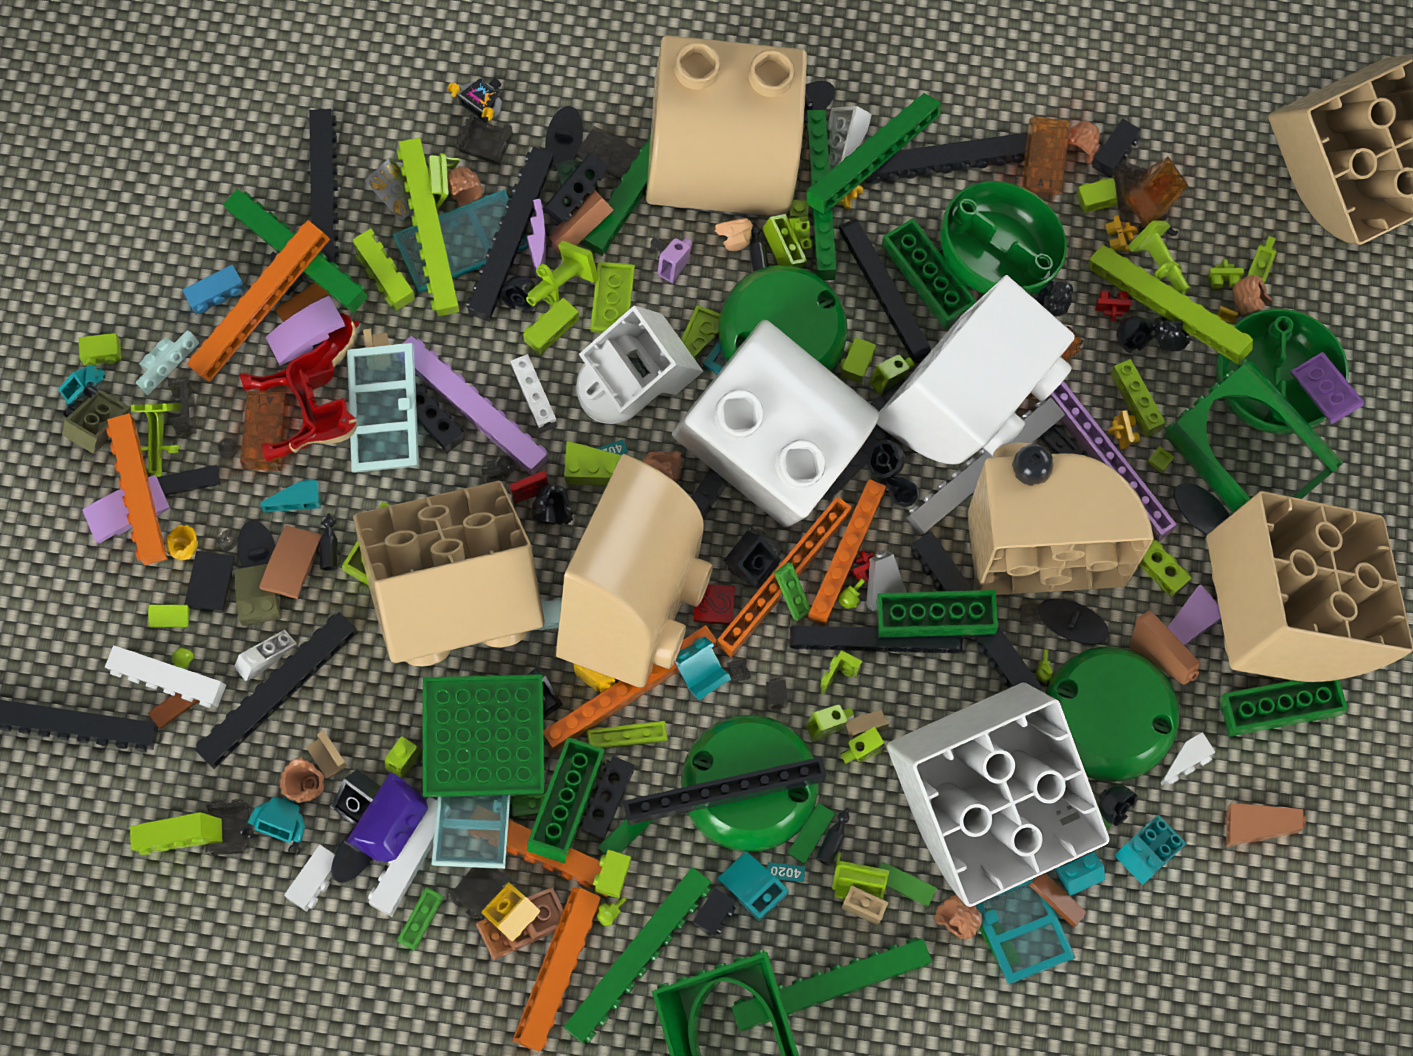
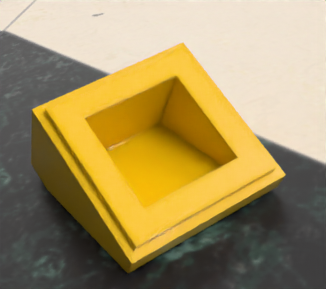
[1217,305,1238,323]

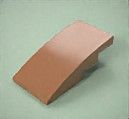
[260,525,322,599]
[476,887,564,961]

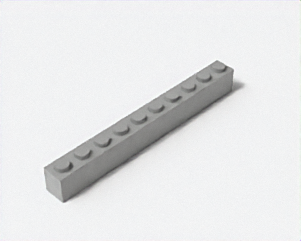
[906,398,1066,535]

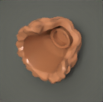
[1058,120,1100,165]
[447,166,483,209]
[1233,275,1273,315]
[642,450,683,484]
[279,757,324,803]
[933,894,982,940]

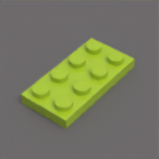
[590,262,635,333]

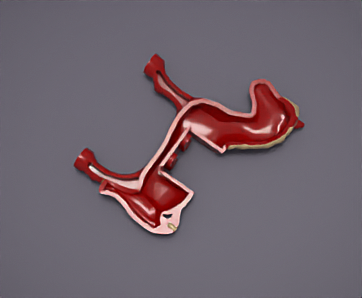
[239,312,359,462]

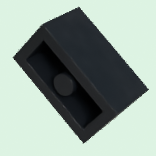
[693,888,736,938]

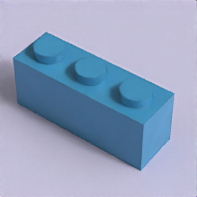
[182,265,245,315]

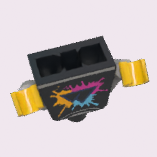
[447,78,502,123]

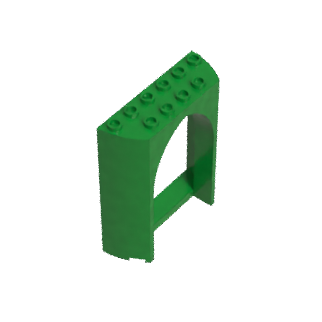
[1163,359,1344,513]
[652,950,799,1056]

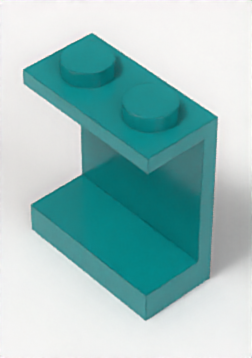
[675,636,731,700]

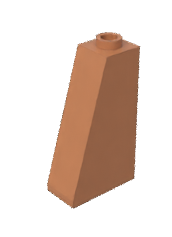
[549,189,613,253]
[1129,610,1200,685]
[1226,803,1306,847]

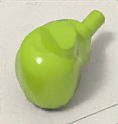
[838,578,865,609]
[171,648,194,670]
[1036,649,1053,684]
[596,897,626,927]

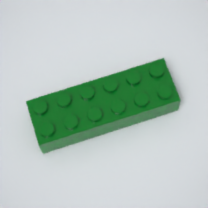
[881,218,977,330]
[876,590,998,638]
[1218,679,1348,737]
[527,737,605,864]

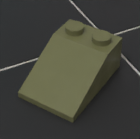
[62,389,130,454]
[234,564,281,626]

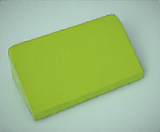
[148,605,190,628]

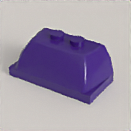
[347,772,428,862]

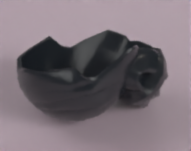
[883,476,919,507]

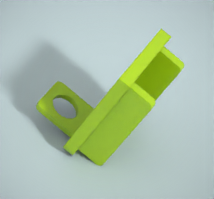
[427,153,460,210]
[832,853,889,900]

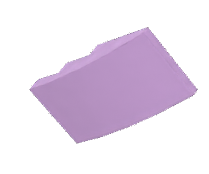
[527,199,547,284]
[266,295,345,365]
[82,475,170,543]

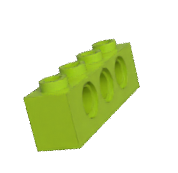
[1110,359,1166,438]
[1139,540,1192,598]

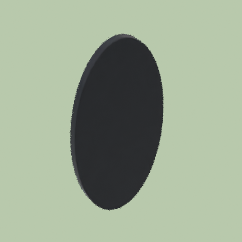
[804,81,835,123]
[545,106,583,169]
[1174,483,1230,535]
[238,520,276,568]
[1038,598,1109,644]
[331,825,372,883]

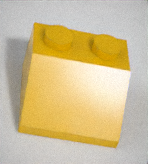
[573,663,615,693]
[481,882,540,942]

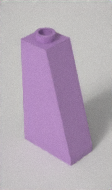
[1167,585,1221,646]

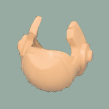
[715,218,753,251]

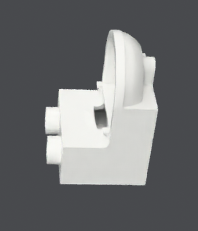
[576,306,703,424]

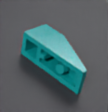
[260,479,321,512]

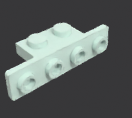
[136,330,199,395]

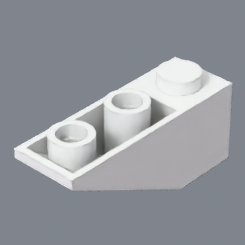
[234,630,297,681]
[1161,732,1215,785]

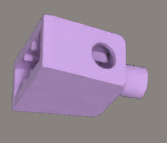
[657,238,692,284]

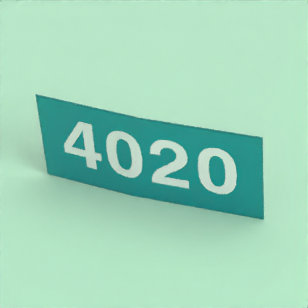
[596,439,628,455]
[767,862,806,882]

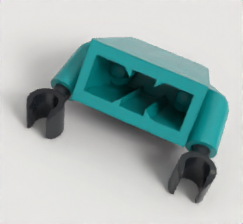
[58,364,105,418]
[241,796,305,856]

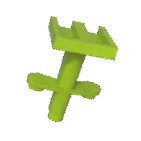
[1127,220,1190,295]
[526,240,599,306]
[131,403,183,477]

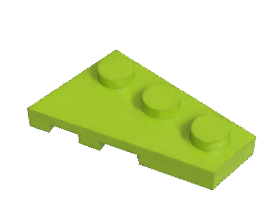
[681,305,720,359]

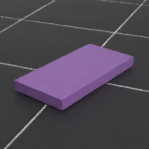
[1290,352,1365,424]

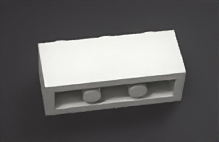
[284,845,335,912]

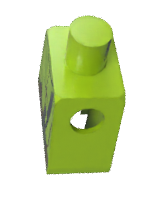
[840,726,887,764]

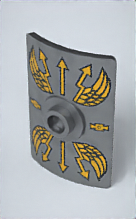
[365,158,414,221]

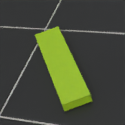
[587,721,668,749]

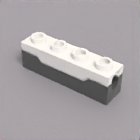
[510,354,557,434]

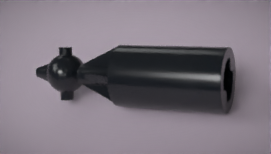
[749,223,769,271]
[320,513,337,571]
[816,808,850,866]

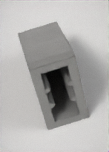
[866,550,906,611]

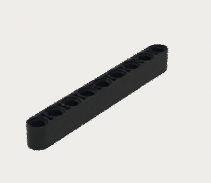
[839,218,931,362]
[789,626,963,654]

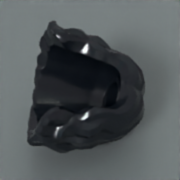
[1038,281,1073,317]
[1154,315,1190,351]
[532,484,573,525]

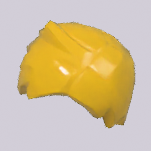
[166,525,198,561]

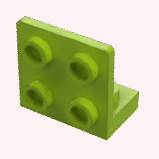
[820,650,862,695]

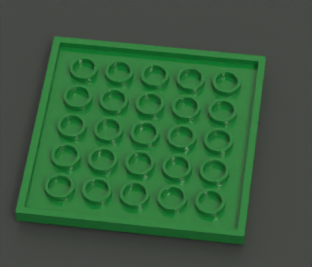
[423,675,544,797]

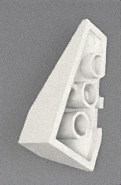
[827,106,872,171]

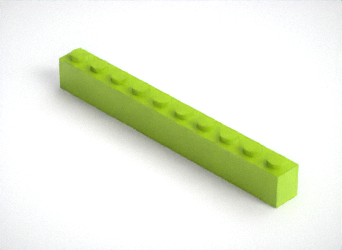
[396,137,459,317]
[1089,245,1253,365]

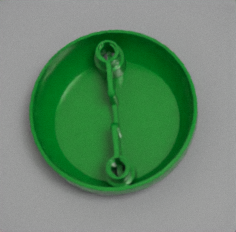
[940,181,1067,295]
[718,265,848,372]
[1215,309,1349,435]
[1045,646,1180,782]
[681,714,819,853]

